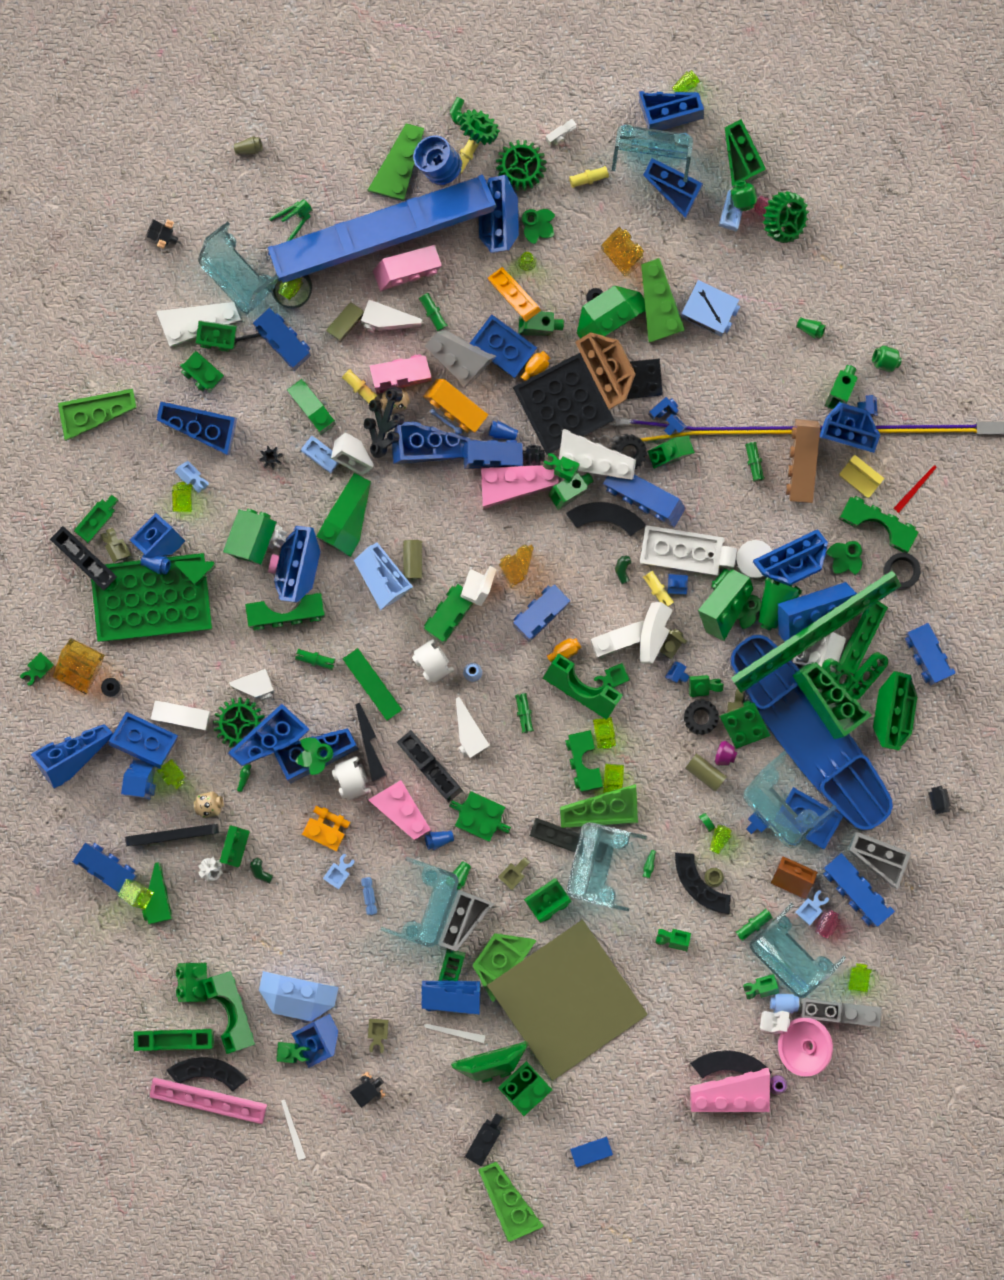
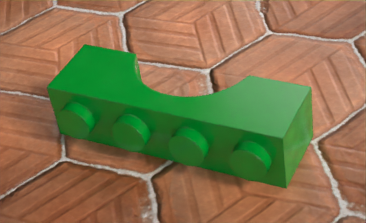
[839,496,919,553]
[245,593,325,631]
[542,653,623,720]
[202,971,255,1054]
[134,1029,214,1051]

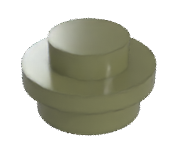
[704,868,724,887]

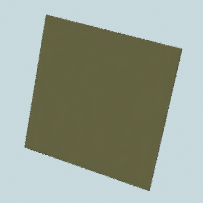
[487,919,648,1081]

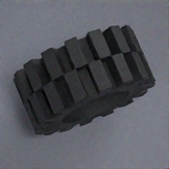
[611,434,647,469]
[684,700,719,735]

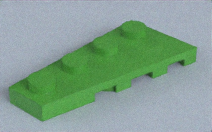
[368,123,424,201]
[641,258,685,342]
[58,389,137,441]
[560,784,638,828]
[478,1162,544,1242]

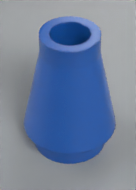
[488,420,518,440]
[141,554,171,575]
[424,830,454,851]

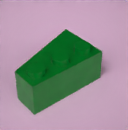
[724,119,768,188]
[698,569,754,641]
[424,584,474,645]

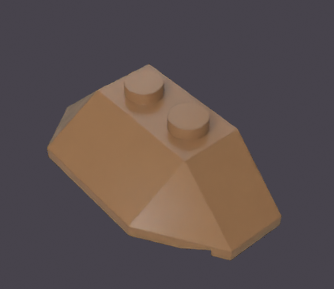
[575,333,636,409]

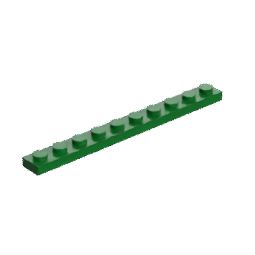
[731,571,901,693]

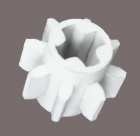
[268,525,287,549]
[198,857,223,882]

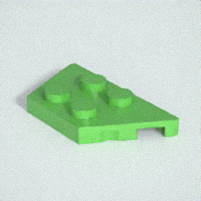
[473,933,536,1002]

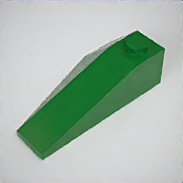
[316,473,371,557]

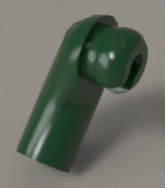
[615,555,631,585]
[250,858,273,884]

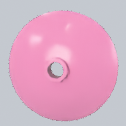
[778,1018,833,1076]

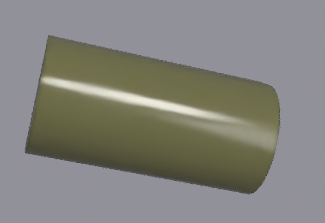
[403,540,422,580]
[685,753,727,792]

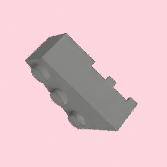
[425,330,496,386]
[848,832,911,889]
[435,890,494,951]

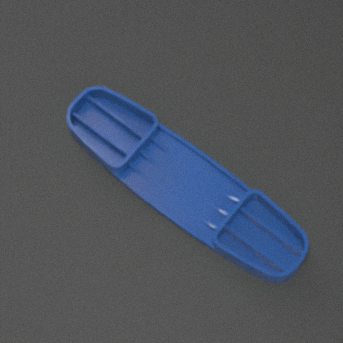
[730,635,893,830]

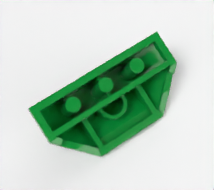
[576,285,646,339]
[873,671,918,751]
[451,1041,528,1083]

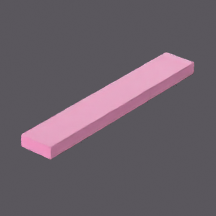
[149,1077,267,1124]

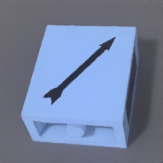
[681,280,740,337]

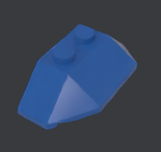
[478,175,519,253]
[819,402,880,453]
[274,526,321,603]
[753,529,828,586]

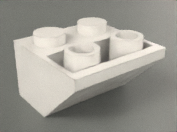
[793,632,846,673]

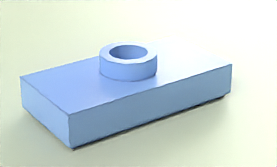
[719,190,743,232]
[300,436,339,474]

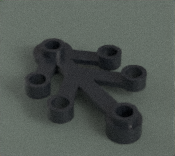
[364,387,405,458]

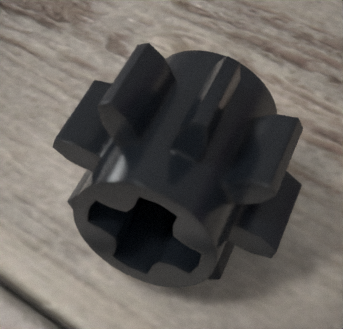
[523,445,545,466]
[259,446,283,470]

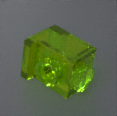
[156,759,187,790]

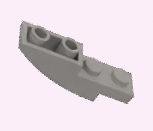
[801,999,882,1027]

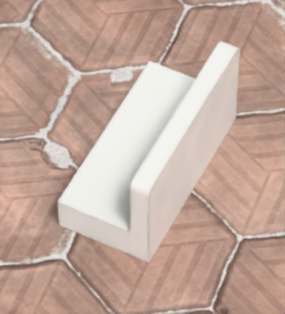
[461,566,496,606]

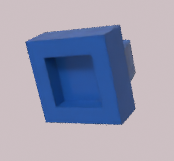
[857,395,878,417]
[664,414,687,436]
[667,574,688,595]
[665,661,690,683]
[746,811,769,834]

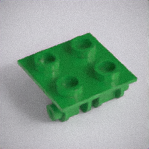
[720,701,771,749]

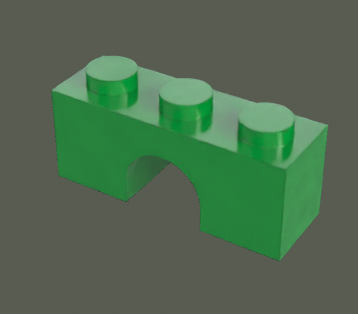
[565,730,603,792]

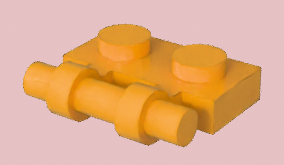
[302,805,351,852]

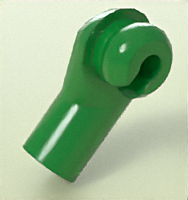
[449,97,465,125]

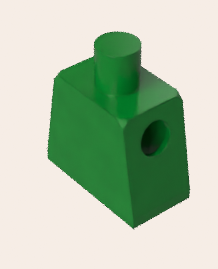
[518,311,564,336]
[824,365,858,410]
[548,472,594,511]

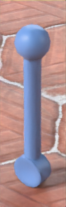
[429,409,462,434]

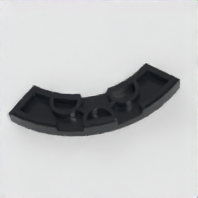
[566,502,646,537]
[675,853,731,914]
[690,1050,772,1079]
[166,1057,248,1092]

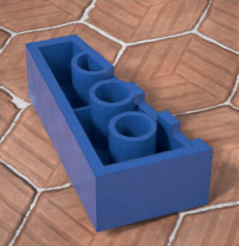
[603,474,686,528]

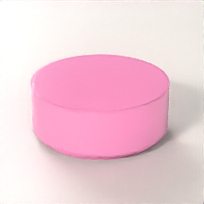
[268,554,279,574]

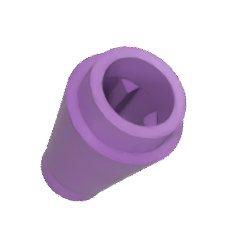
[770,1075,787,1095]

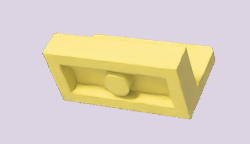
[839,455,885,498]

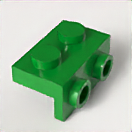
[524,877,572,923]
[176,962,207,1002]

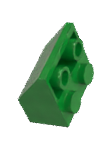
[498,1061,553,1116]

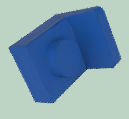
[648,397,679,420]

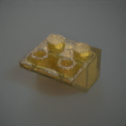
[601,226,644,277]
[499,544,534,588]
[52,638,105,695]

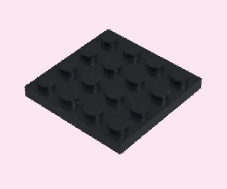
[513,353,615,456]

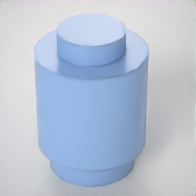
[770,994,799,1014]

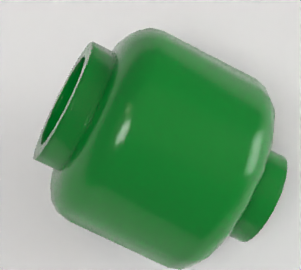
[731,181,757,211]
[872,345,902,373]

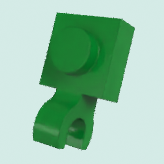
[689,675,724,697]
[655,929,691,952]

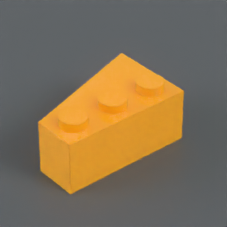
[423,379,488,433]

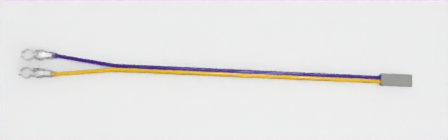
[598,417,1004,447]

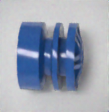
[413,135,462,185]

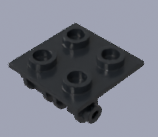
[626,358,663,399]

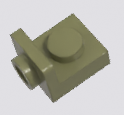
[659,629,687,659]

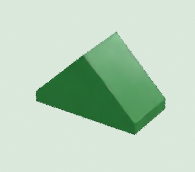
[175,561,216,586]

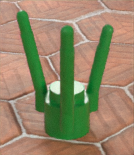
[269,199,313,242]

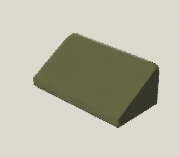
[326,302,364,343]

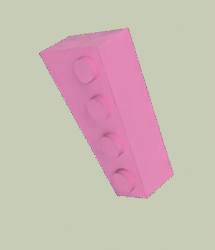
[481,465,559,509]
[690,1068,770,1112]

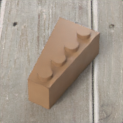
[786,419,820,503]

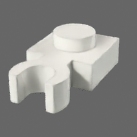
[546,119,576,147]

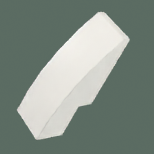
[640,602,673,664]
[151,701,211,731]

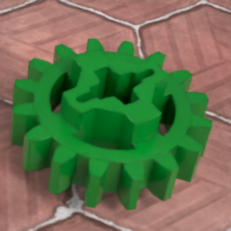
[459,109,500,145]

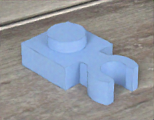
[175,461,209,493]
[323,854,355,890]
[795,890,829,925]

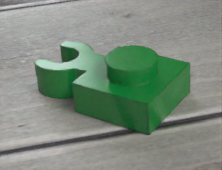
[543,453,580,482]
[20,652,55,686]
[594,663,630,688]
[743,974,779,999]
[276,1042,310,1063]

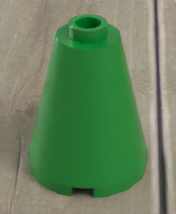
[758,577,803,631]

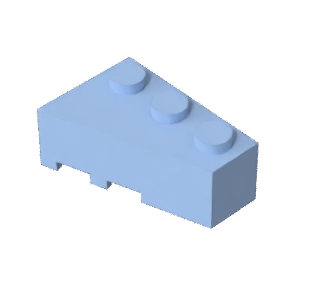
[354,543,413,610]

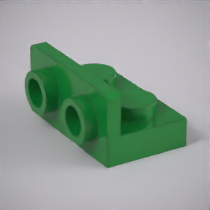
[196,320,237,352]
[179,351,224,393]
[219,825,250,868]

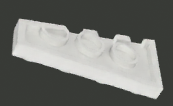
[156,302,241,348]
[559,429,636,480]

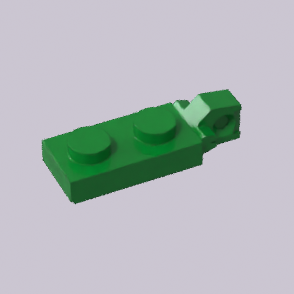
[74,495,119,544]

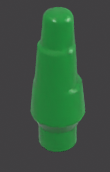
[237,764,252,792]
[642,850,656,879]

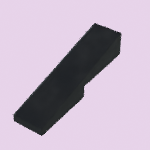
[50,526,117,591]
[355,702,387,783]
[397,730,463,803]

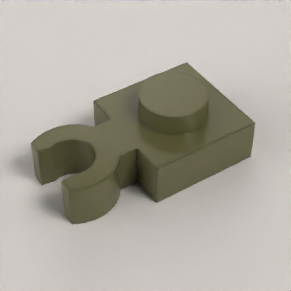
[368,1019,389,1053]

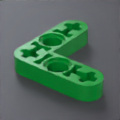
[822,652,888,700]

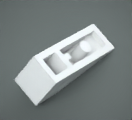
[361,300,423,331]
[590,620,644,659]
[456,697,490,759]

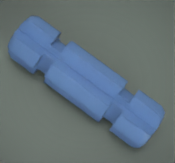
[361,877,377,915]

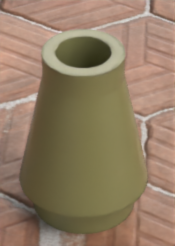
[234,136,263,155]

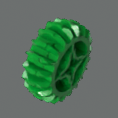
[496,140,547,191]
[762,191,809,243]
[213,697,265,748]

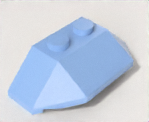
[259,971,339,1021]

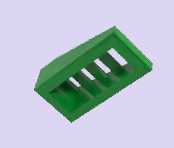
[438,949,465,981]

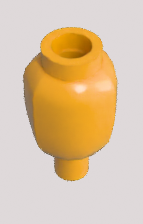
[521,351,551,381]
[547,638,582,662]

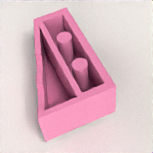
[373,245,442,292]
[370,354,432,394]
[368,780,431,840]

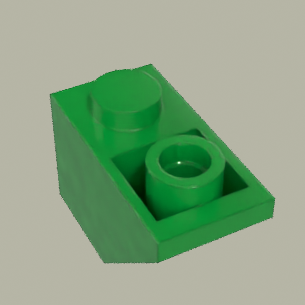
[647,435,695,469]

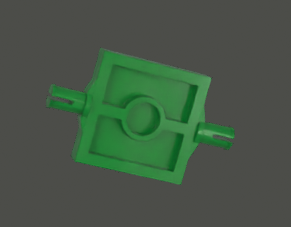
[449,791,511,842]

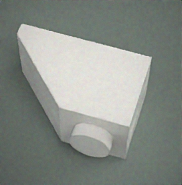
[331,433,374,475]
[229,669,275,700]

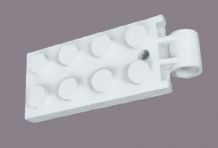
[640,525,737,576]

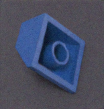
[130,513,185,557]
[291,1014,338,1068]

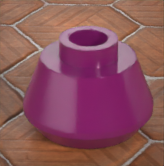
[714,741,737,766]

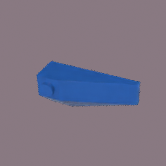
[392,421,471,464]
[228,704,310,767]
[31,724,113,789]

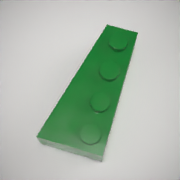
[792,662,872,739]

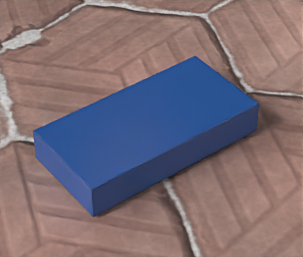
[570,1136,613,1168]

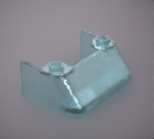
[611,124,693,182]
[198,221,279,314]
[743,751,837,848]
[567,822,647,912]
[381,857,459,947]
[750,902,846,998]

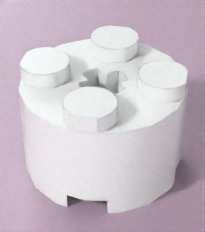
[412,639,454,683]
[332,756,371,800]

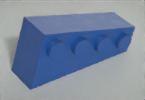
[156,401,237,455]
[778,582,857,642]
[274,728,359,784]
[822,853,895,927]

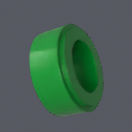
[698,813,715,832]

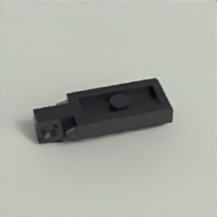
[465,1113,503,1167]

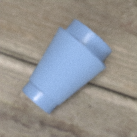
[463,663,482,682]

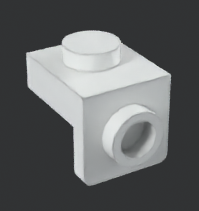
[760,1011,790,1034]

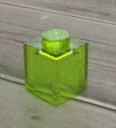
[118,879,153,909]

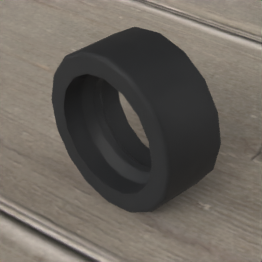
[883,553,921,590]

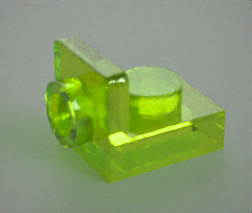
[172,482,193,512]
[593,717,616,749]
[603,764,624,793]
[848,963,872,992]

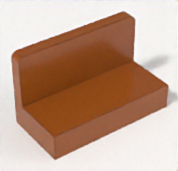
[771,856,818,899]

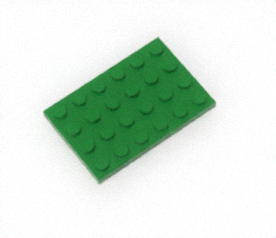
[91,553,213,642]

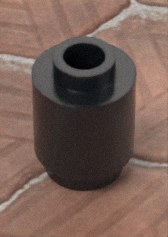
[101,678,122,698]
[928,786,951,815]

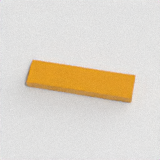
[487,267,541,322]

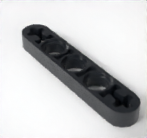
[125,824,219,847]

